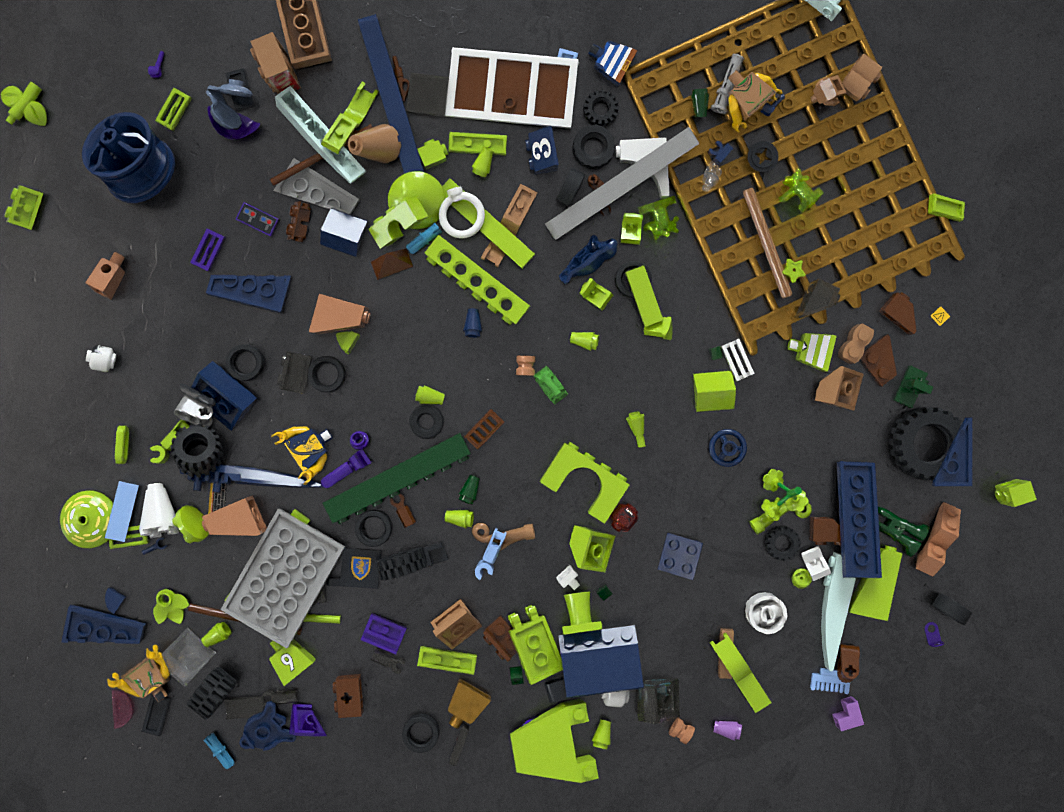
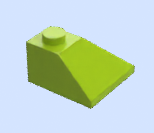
[569,525,615,572]

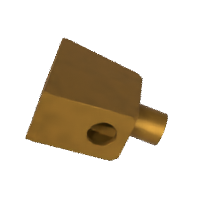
[448,678,491,729]

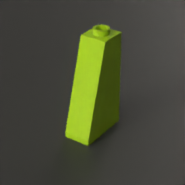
[848,545,902,621]

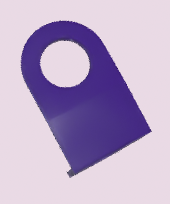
[925,622,944,647]

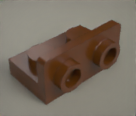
[483,615,517,662]

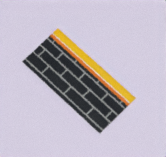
[208,483,227,514]

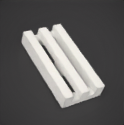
[721,339,754,381]

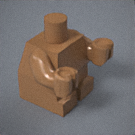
[811,75,847,106]

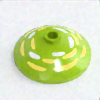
[60,491,113,548]

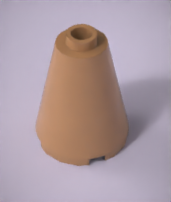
[348,124,401,163]

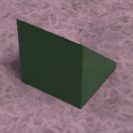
[709,346,723,360]
[596,584,613,601]
[510,666,524,685]

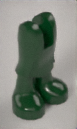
[878,506,929,557]

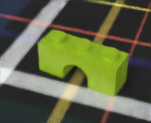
[368,196,428,249]

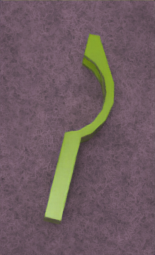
[321,82,379,154]
[710,632,771,713]

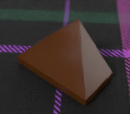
[371,248,413,280]

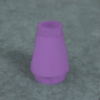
[713,721,742,741]

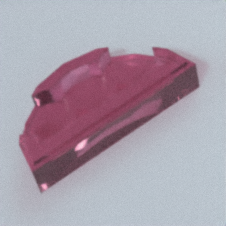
[112,690,134,729]

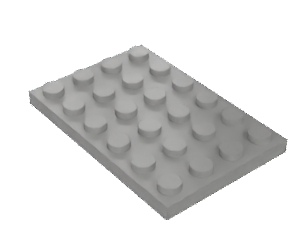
[221,508,345,648]

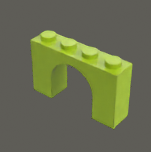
[540,442,629,524]

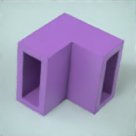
[832,696,864,731]

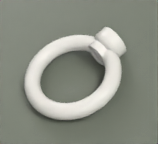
[439,187,485,238]

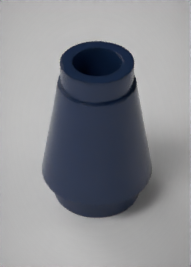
[463,309,482,338]

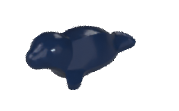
[559,235,618,284]

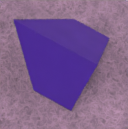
[289,704,327,736]

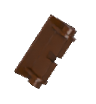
[286,201,311,242]

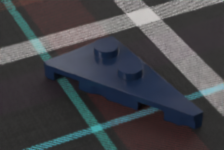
[932,417,972,486]

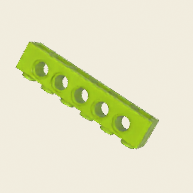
[425,235,530,325]

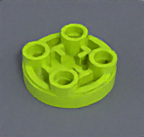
[172,505,209,543]

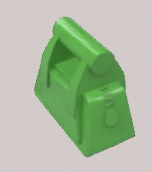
[533,366,568,404]

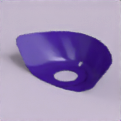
[208,106,260,139]

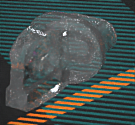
[702,161,722,192]

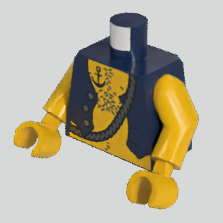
[271,426,333,485]

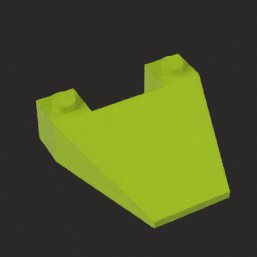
[510,698,599,783]

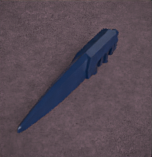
[180,464,324,493]

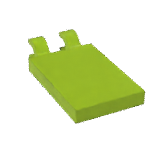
[508,605,563,685]

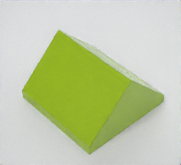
[693,371,736,412]

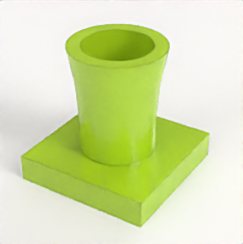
[562,592,602,635]

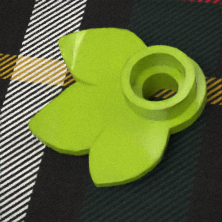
[153,589,189,624]

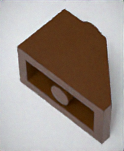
[879,292,916,335]

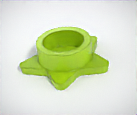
[782,259,806,283]

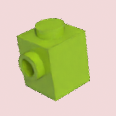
[417,139,448,170]

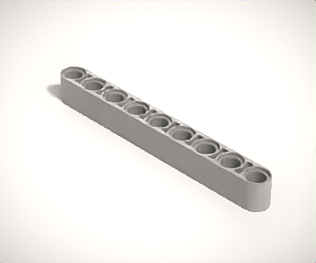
[545,127,699,240]

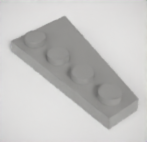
[273,158,360,214]

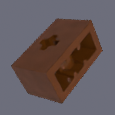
[333,674,364,718]

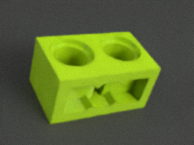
[995,479,1037,507]

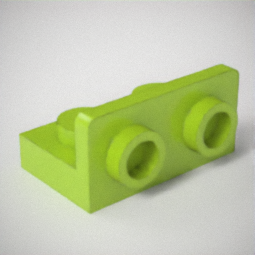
[4,185,43,230]

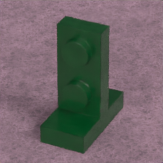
[893,366,933,408]

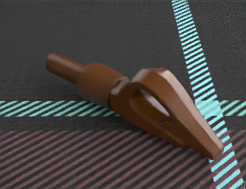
[392,56,411,102]

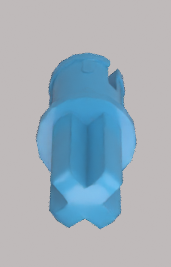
[406,223,442,254]
[203,733,235,769]

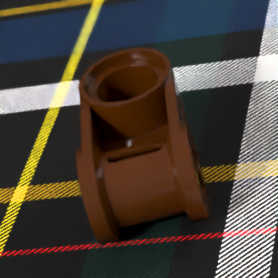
[837,644,860,683]

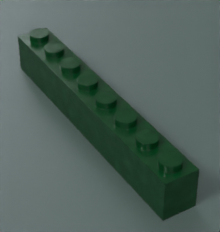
[322,433,471,524]

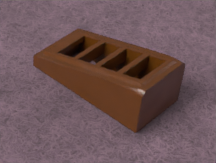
[464,409,504,450]

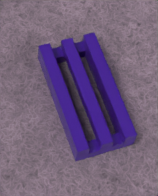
[190,229,226,272]

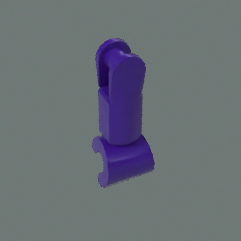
[321,449,371,488]

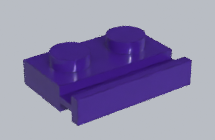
[361,613,407,654]

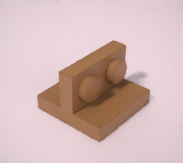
[430,599,482,650]

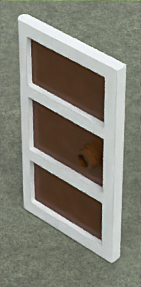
[445,47,579,129]

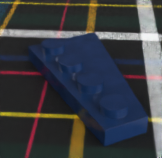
[206,275,292,314]
[61,605,146,644]

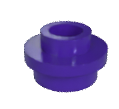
[350,431,369,450]

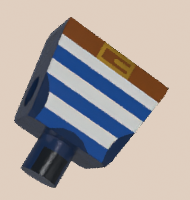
[588,41,637,87]

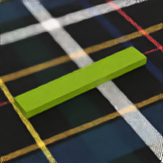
[442,178,535,269]

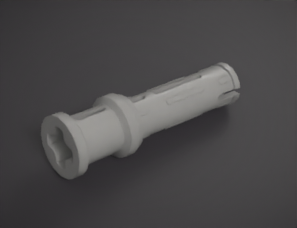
[711,54,744,114]

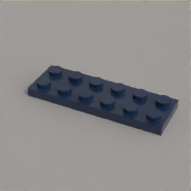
[837,461,882,578]

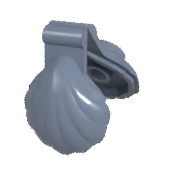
[206,79,253,129]

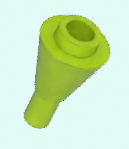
[626,412,646,448]

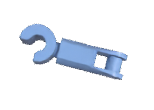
[475,528,507,580]

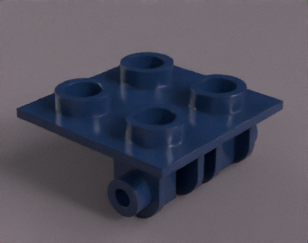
[658,533,703,580]

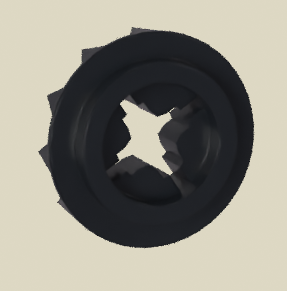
[747,141,779,173]

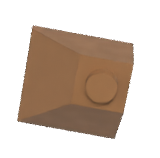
[815,366,863,411]

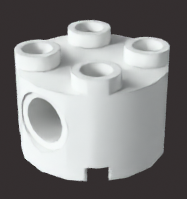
[745,592,787,634]

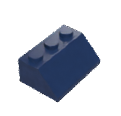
[191,361,257,431]

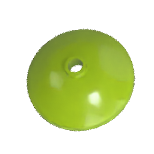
[388,171,446,229]

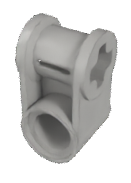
[174,395,213,427]

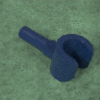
[760,94,785,116]
[142,538,168,555]

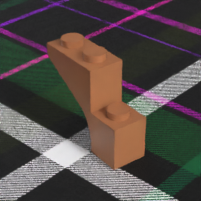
[916,502,961,577]

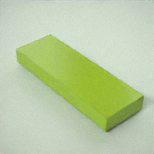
[448,132,507,156]
[625,266,663,327]
[417,646,477,675]

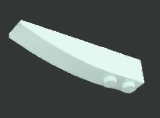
[275,86,366,184]
[821,552,856,671]

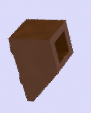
[809,517,841,545]

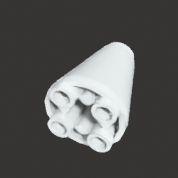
[139,483,179,538]

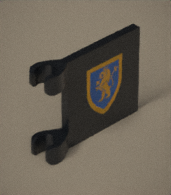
[326,548,381,589]

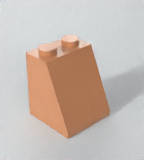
[309,294,371,335]
[202,495,267,536]

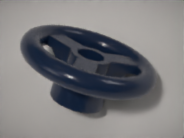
[709,429,747,467]

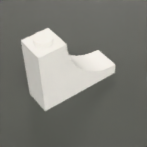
[616,138,669,199]

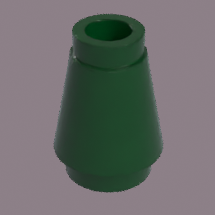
[690,89,710,117]
[458,475,480,505]

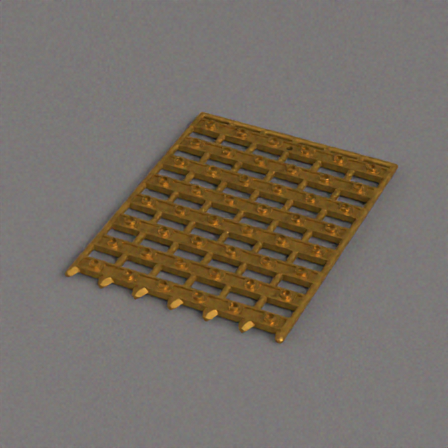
[623,0,965,356]

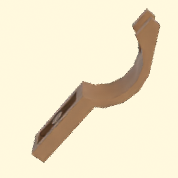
[481,184,537,267]

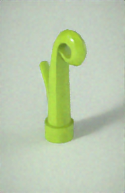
[749,497,812,535]

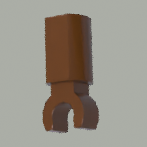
[390,493,416,528]

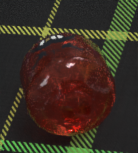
[610,503,638,532]

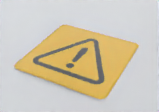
[931,307,950,326]

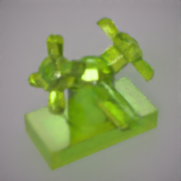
[778,168,824,213]
[638,195,679,240]

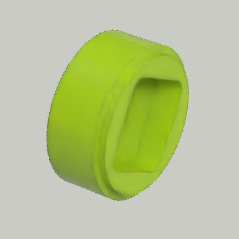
[792,568,812,589]

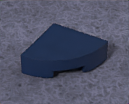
[105,587,126,614]

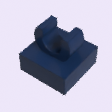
[708,141,733,166]

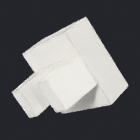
[556,565,580,590]

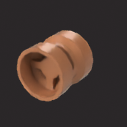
[516,356,535,376]
[668,718,695,744]

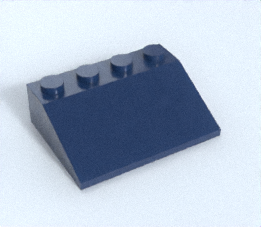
[558,625,644,698]

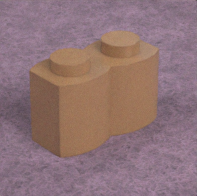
[841,54,882,102]
[838,323,874,364]

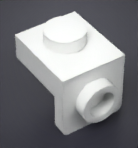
[801,546,831,581]

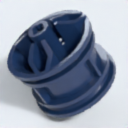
[82,112,175,203]

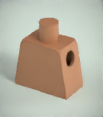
[86,252,125,300]

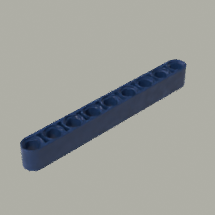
[358,14,424,174]

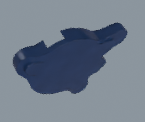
[239,701,297,751]

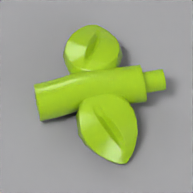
[1,81,47,126]

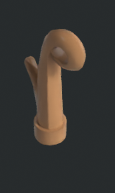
[472,523,535,551]

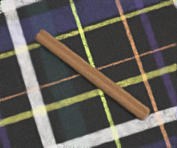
[743,188,792,298]

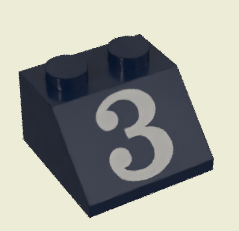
[525,126,559,175]

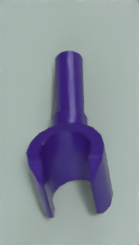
[148,51,165,78]

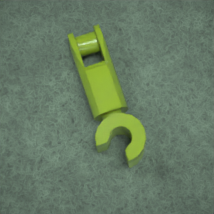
[150,419,191,464]

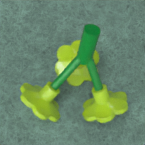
[761,469,809,521]

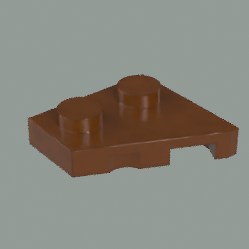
[860,334,897,387]

